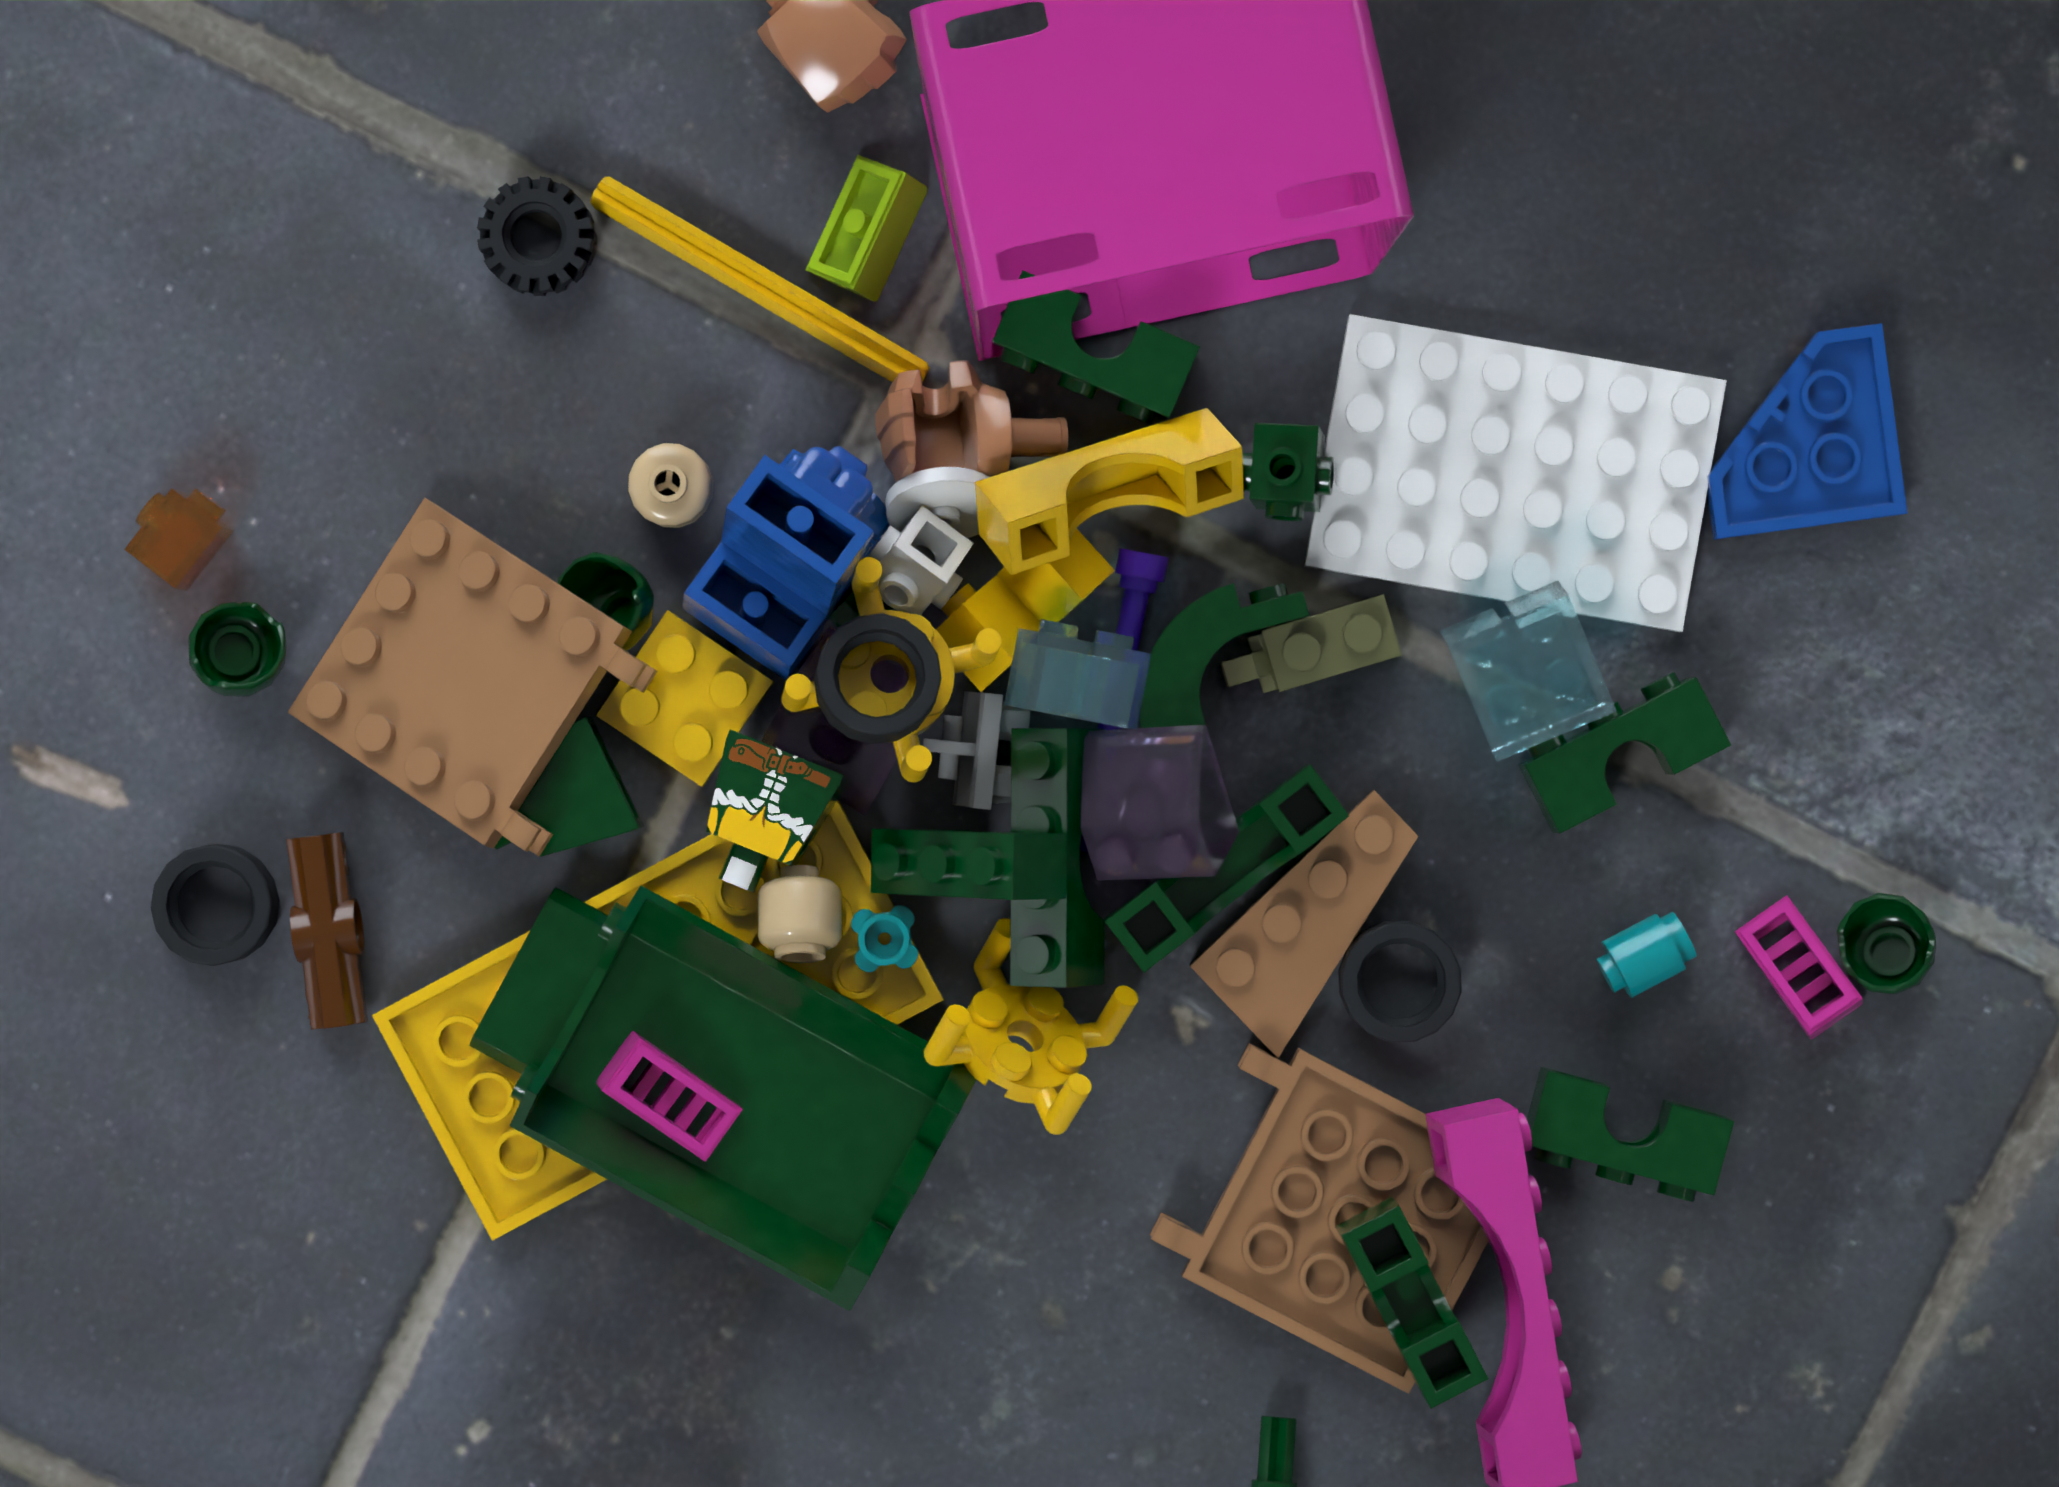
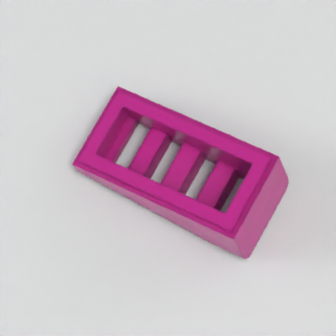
[1735,895,1863,1040]
[596,1031,743,1162]

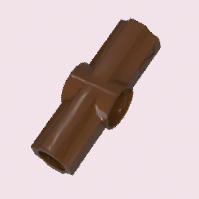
[286,832,368,1030]

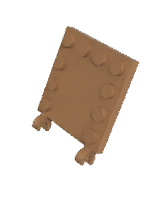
[288,498,657,856]
[1149,1043,1488,1394]

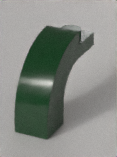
[1137,583,1310,765]

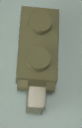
[1220,594,1402,693]

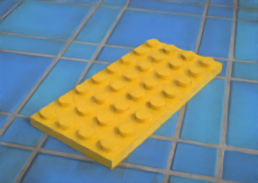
[372,800,944,1241]

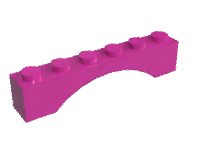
[1425,1098,1582,1487]

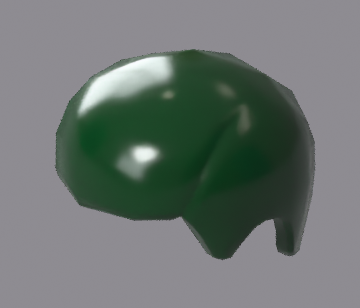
[557,552,654,650]
[188,602,287,697]
[1836,893,1936,995]

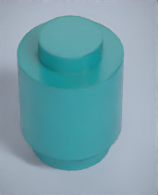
[1596,911,1697,998]

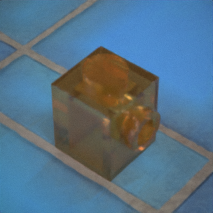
[124,488,234,591]

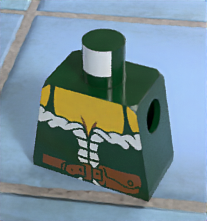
[706,729,849,893]

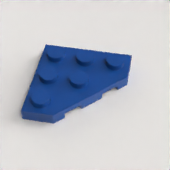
[1707,323,1908,540]

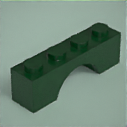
[1010,728,1105,988]
[1104,764,1349,973]

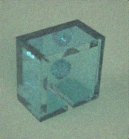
[1440,580,1616,762]

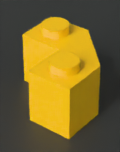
[936,528,1115,692]

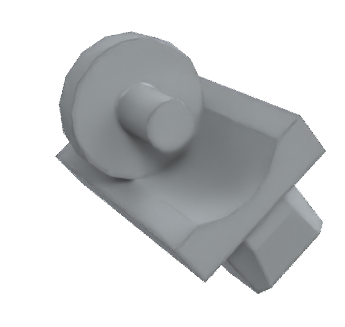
[923,691,1031,810]

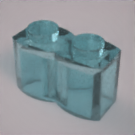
[1004,619,1151,730]

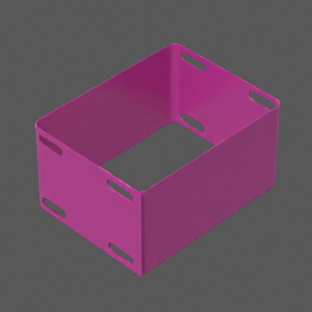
[909,0,1414,361]

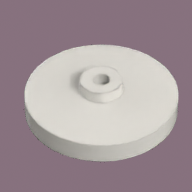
[885,467,989,538]

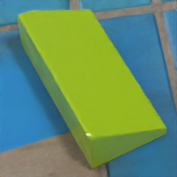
[805,155,928,302]

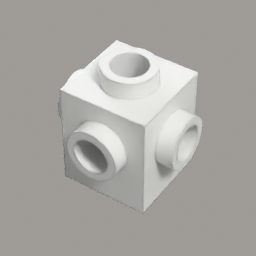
[868,505,974,615]

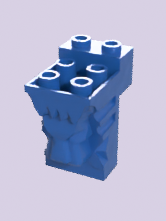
[682,446,890,681]

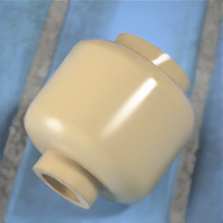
[628,443,714,528]
[758,865,842,963]

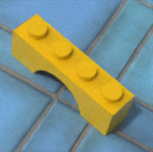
[975,408,1244,575]

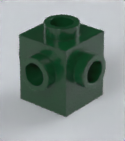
[1242,423,1334,521]

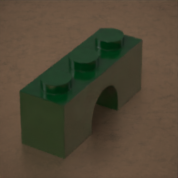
[992,270,1200,425]
[1518,672,1731,834]
[871,829,1067,900]
[1527,1067,1734,1202]
[1335,1197,1489,1409]

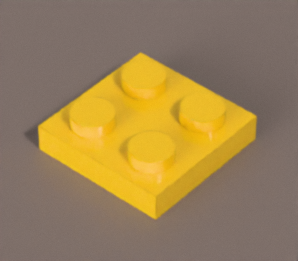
[596,610,774,787]

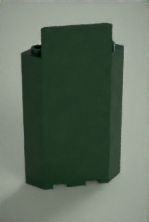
[469,885,977,1311]

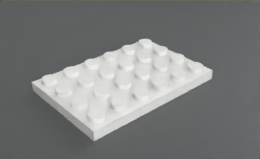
[1304,314,1727,632]

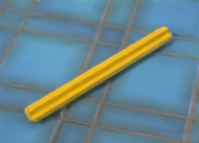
[590,176,930,383]

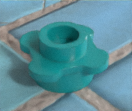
[851,905,918,972]

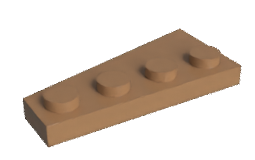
[1189,790,1418,1058]

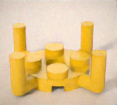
[782,557,1002,782]
[924,918,1138,1135]

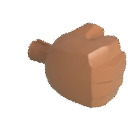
[757,0,907,113]
[875,360,1068,482]

